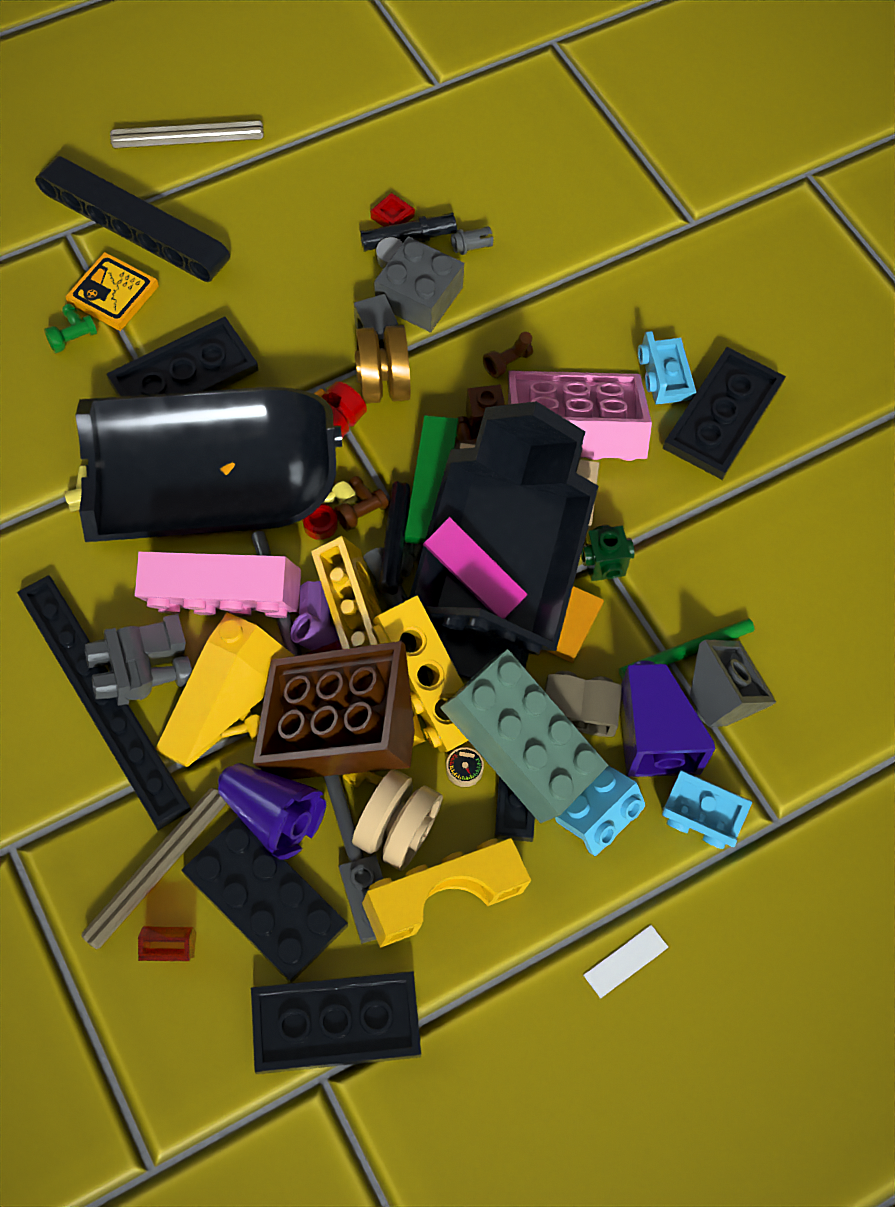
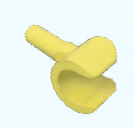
[65,466,87,512]
[322,481,357,506]

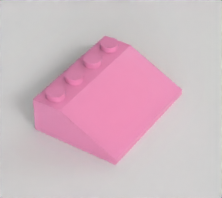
[508,371,652,461]

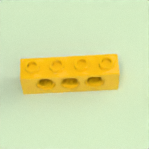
[371,595,468,752]

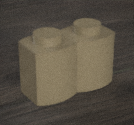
[545,671,622,737]

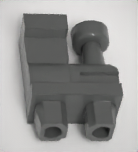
[85,614,192,706]

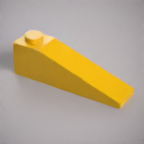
[155,612,295,767]

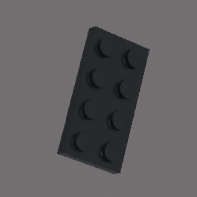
[106,317,259,397]
[662,347,786,480]
[181,817,348,984]
[251,971,421,1074]

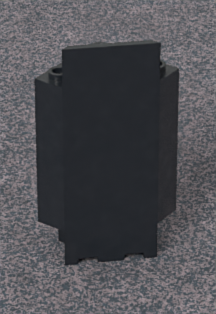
[409,401,599,679]

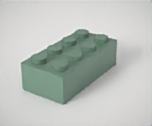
[440,649,609,823]

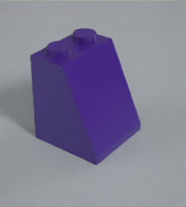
[620,661,715,777]

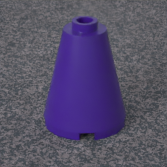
[218,763,326,860]

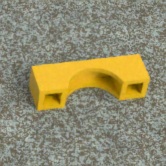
[362,838,531,948]

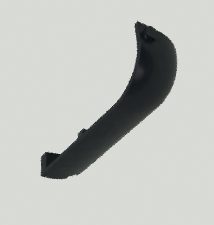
[75,387,342,542]

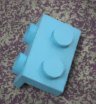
[638,331,696,405]
[555,766,645,856]
[662,770,752,849]

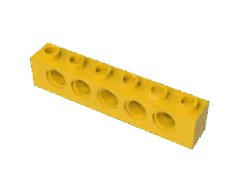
[311,536,425,747]

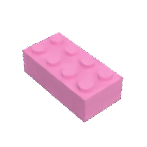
[135,552,301,618]

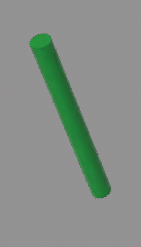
[619,618,755,680]

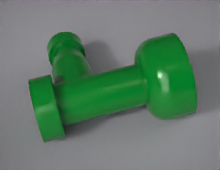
[44,304,97,354]

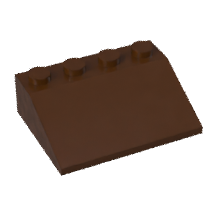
[253,641,415,780]

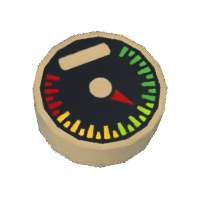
[446,747,484,787]

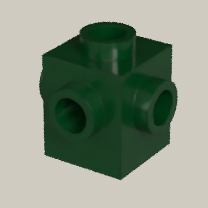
[581,525,634,581]

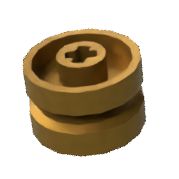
[355,325,411,404]

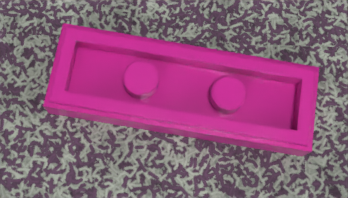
[423,517,528,619]

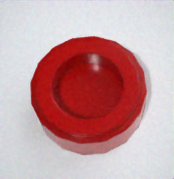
[302,504,338,540]

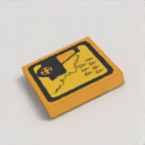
[65,252,159,331]

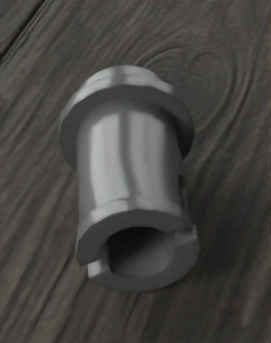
[451,226,493,255]

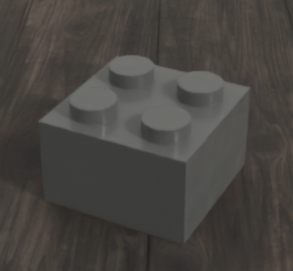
[374,236,464,333]

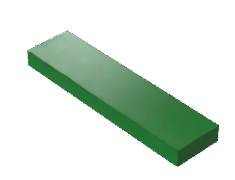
[405,415,459,544]

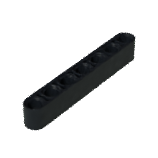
[35,156,231,282]

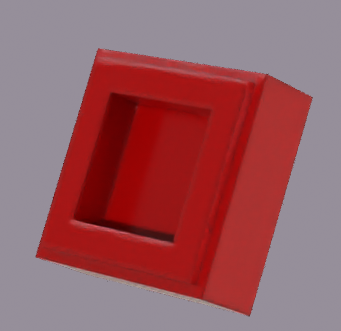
[370,192,415,227]

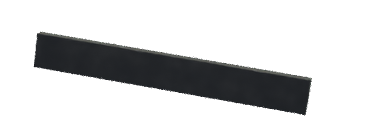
[17,575,191,830]

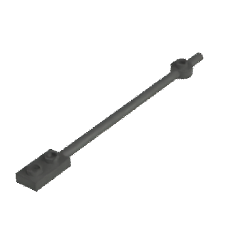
[251,531,383,944]

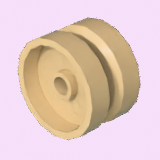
[352,769,443,872]

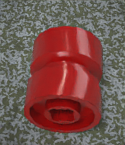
[321,381,367,438]

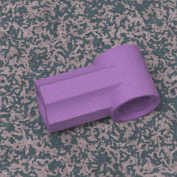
[290,581,339,653]

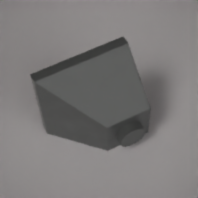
[690,640,776,727]

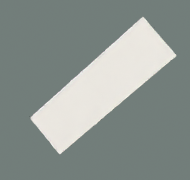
[583,925,669,999]

